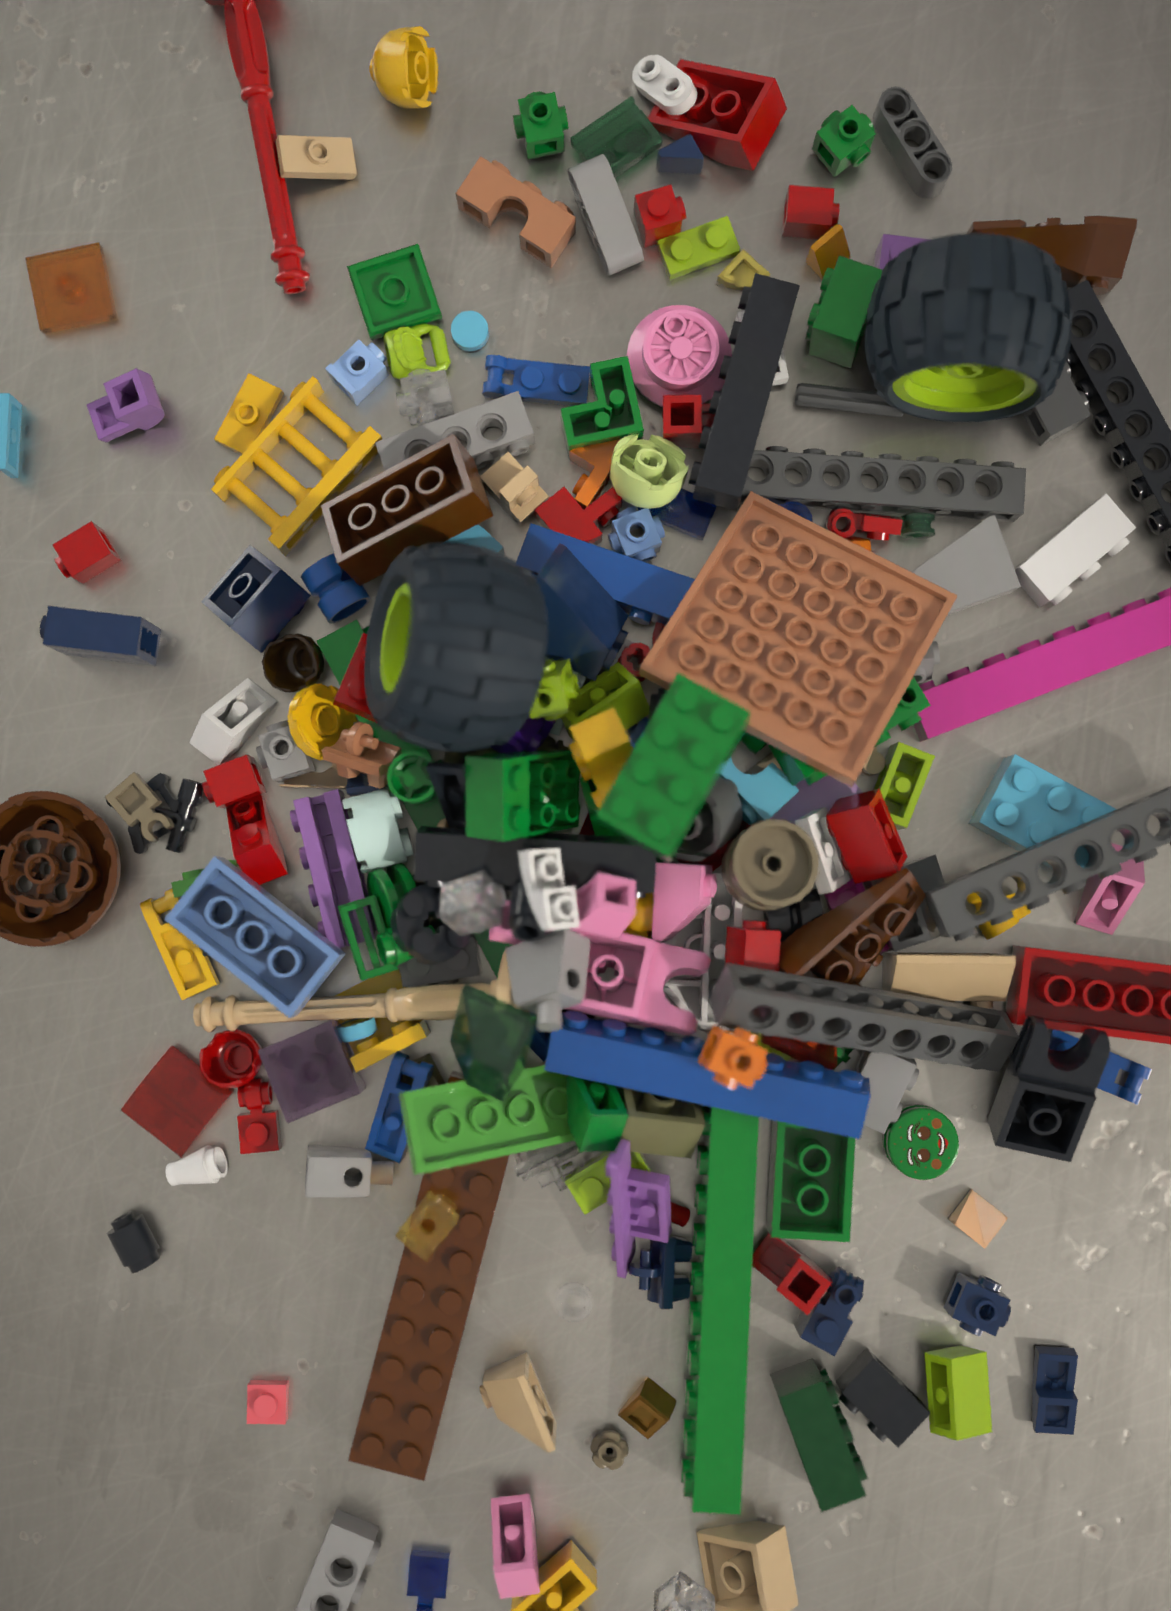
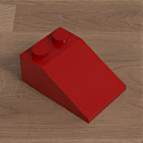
[646,59,787,171]

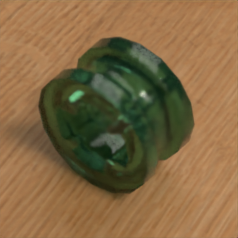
[901,513,935,539]

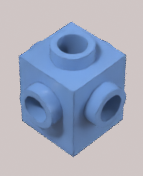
[608,506,665,562]

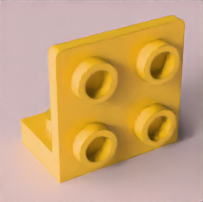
[335,968,431,1072]

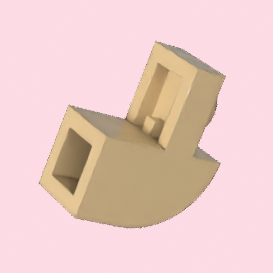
[480,452,549,523]

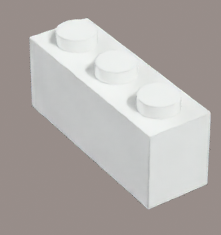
[1015,493,1136,608]

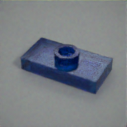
[638,488,717,540]

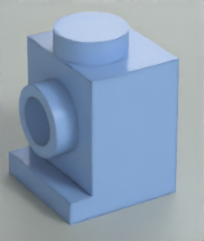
[325,340,389,406]

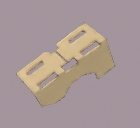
[280,763,347,790]

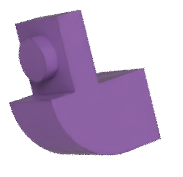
[87,368,165,442]

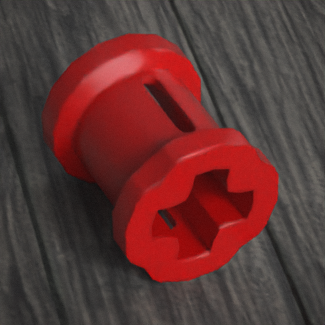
[617,643,650,683]

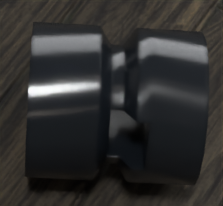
[763,889,823,944]

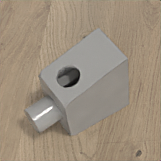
[506,929,590,1031]
[305,1145,394,1197]

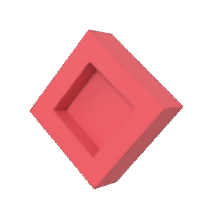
[247,1380,289,1424]

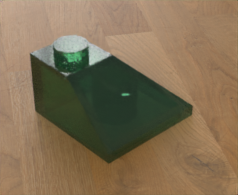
[450,984,537,1102]

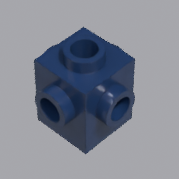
[944,1272,1011,1337]

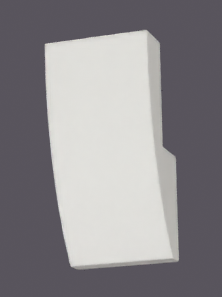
[518,848,580,931]

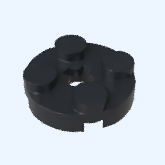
[391,884,470,965]

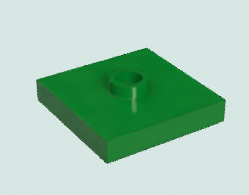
[347,244,442,341]

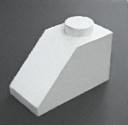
[189,678,277,765]

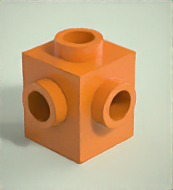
[697,1025,768,1090]

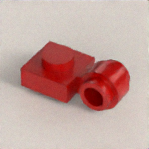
[826,507,903,541]
[237,1078,282,1154]

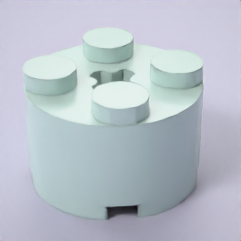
[342,787,414,874]

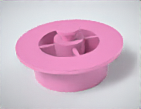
[627,305,732,407]

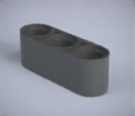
[872,87,952,199]

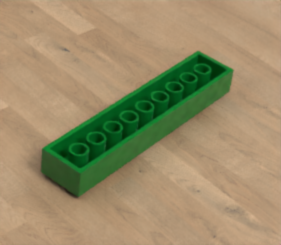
[681,1105,759,1515]

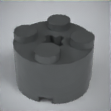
[673,776,743,862]

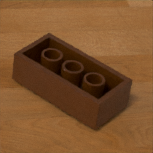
[321,434,494,586]

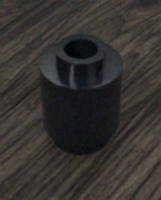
[508,881,545,942]
[107,1211,160,1274]

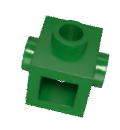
[513,91,569,159]
[811,105,876,177]

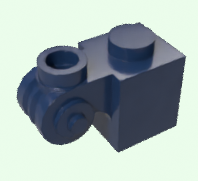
[794,1266,864,1357]

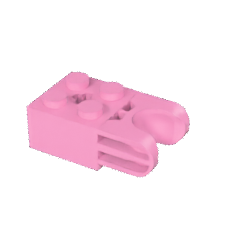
[564,931,711,1035]

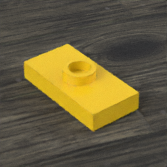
[214,373,284,455]

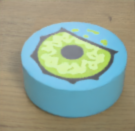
[336,1018,378,1042]

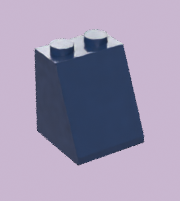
[536,543,629,681]

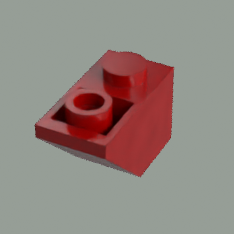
[226,794,288,885]

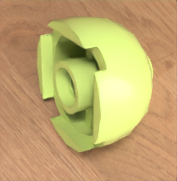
[610,434,688,509]

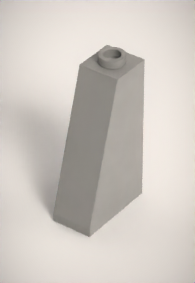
[912,515,1021,615]

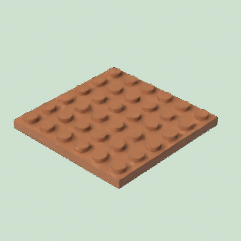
[638,491,958,787]

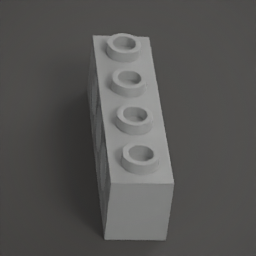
[375,391,535,470]
[295,1509,382,1611]

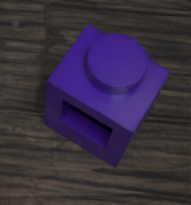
[491,714,557,753]

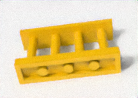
[211,376,383,557]

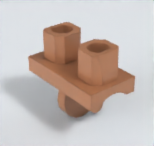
[322,722,402,789]

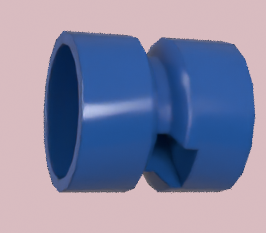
[301,553,371,624]

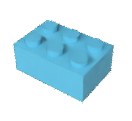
[968,754,1116,870]

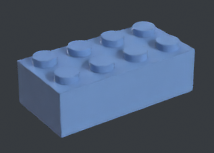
[164,856,346,1018]

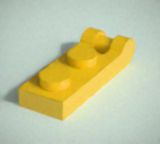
[140,888,220,1000]

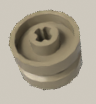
[721,819,819,911]

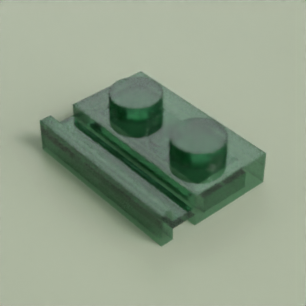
[570,96,663,178]

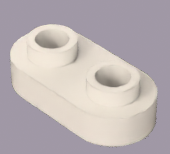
[632,55,697,115]

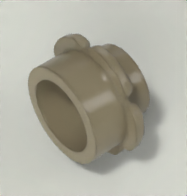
[590,1431,629,1470]

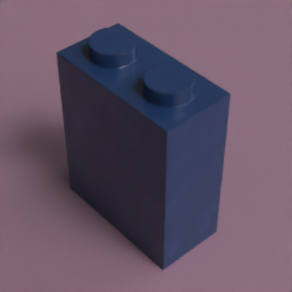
[40,606,161,666]

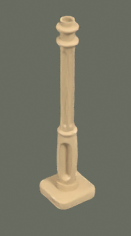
[193,951,530,1049]

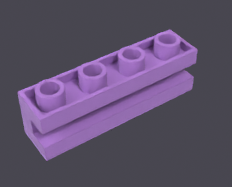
[290,789,379,948]

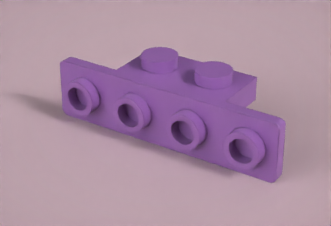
[605,1139,672,1278]

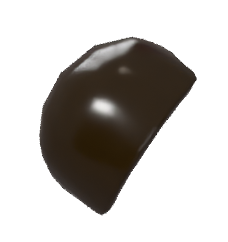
[262,633,325,692]

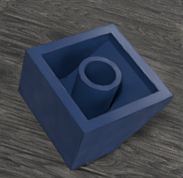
[201,545,311,653]

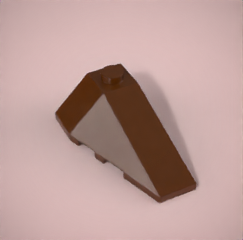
[966,216,1137,295]

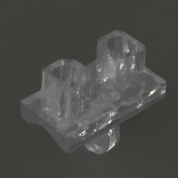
[513,1141,583,1192]

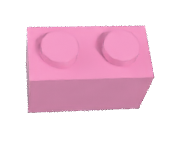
[491,1493,540,1599]

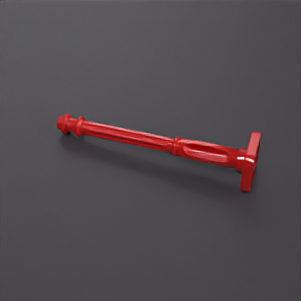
[204,0,310,294]

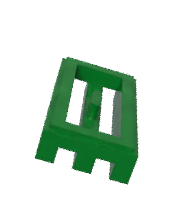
[338,894,398,981]

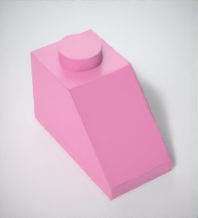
[1076,843,1145,935]
[652,862,717,943]

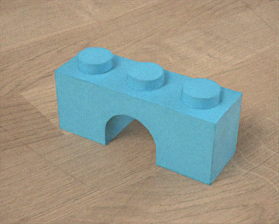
[720,733,799,825]

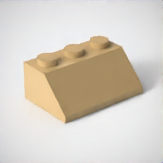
[882,952,1016,1008]

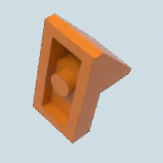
[569,439,620,510]

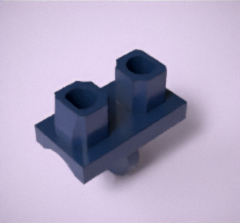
[628,1235,692,1309]

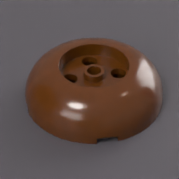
[0,791,121,947]

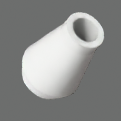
[166,1145,227,1186]

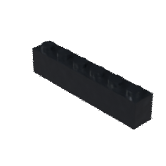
[688,273,800,511]
[414,826,656,898]

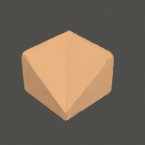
[948,1189,1008,1249]

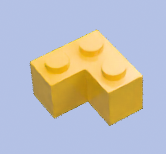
[568,707,633,810]
[511,1540,597,1611]

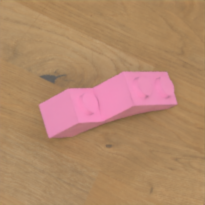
[489,872,636,945]

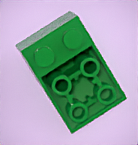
[466,749,580,841]

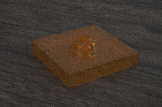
[25,242,117,334]

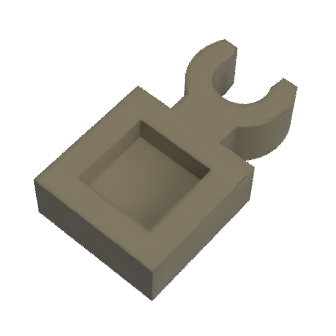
[105,772,174,843]

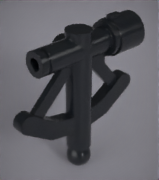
[106,773,204,854]

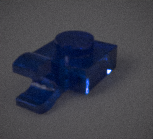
[407,1550,450,1611]

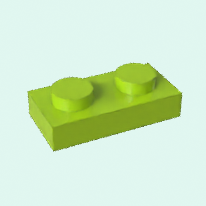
[657,216,741,280]

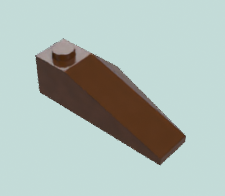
[779,868,926,987]

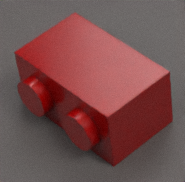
[826,788,908,884]

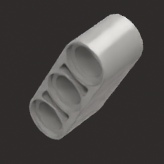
[567,154,644,276]

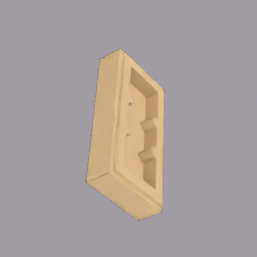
[275,135,357,180]

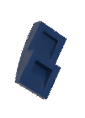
[1032,1346,1078,1435]

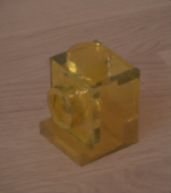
[395,1191,459,1261]

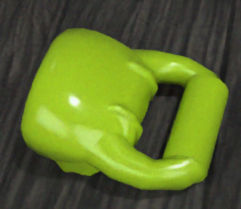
[384,323,451,380]

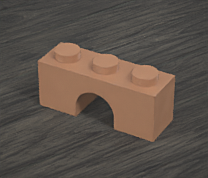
[456,156,576,268]

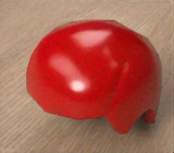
[199,1029,263,1088]

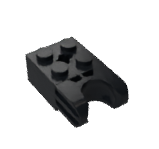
[988,1015,1111,1162]

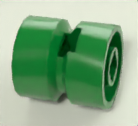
[387,751,437,805]

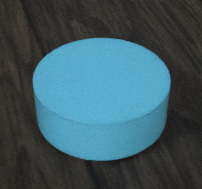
[451,311,489,352]

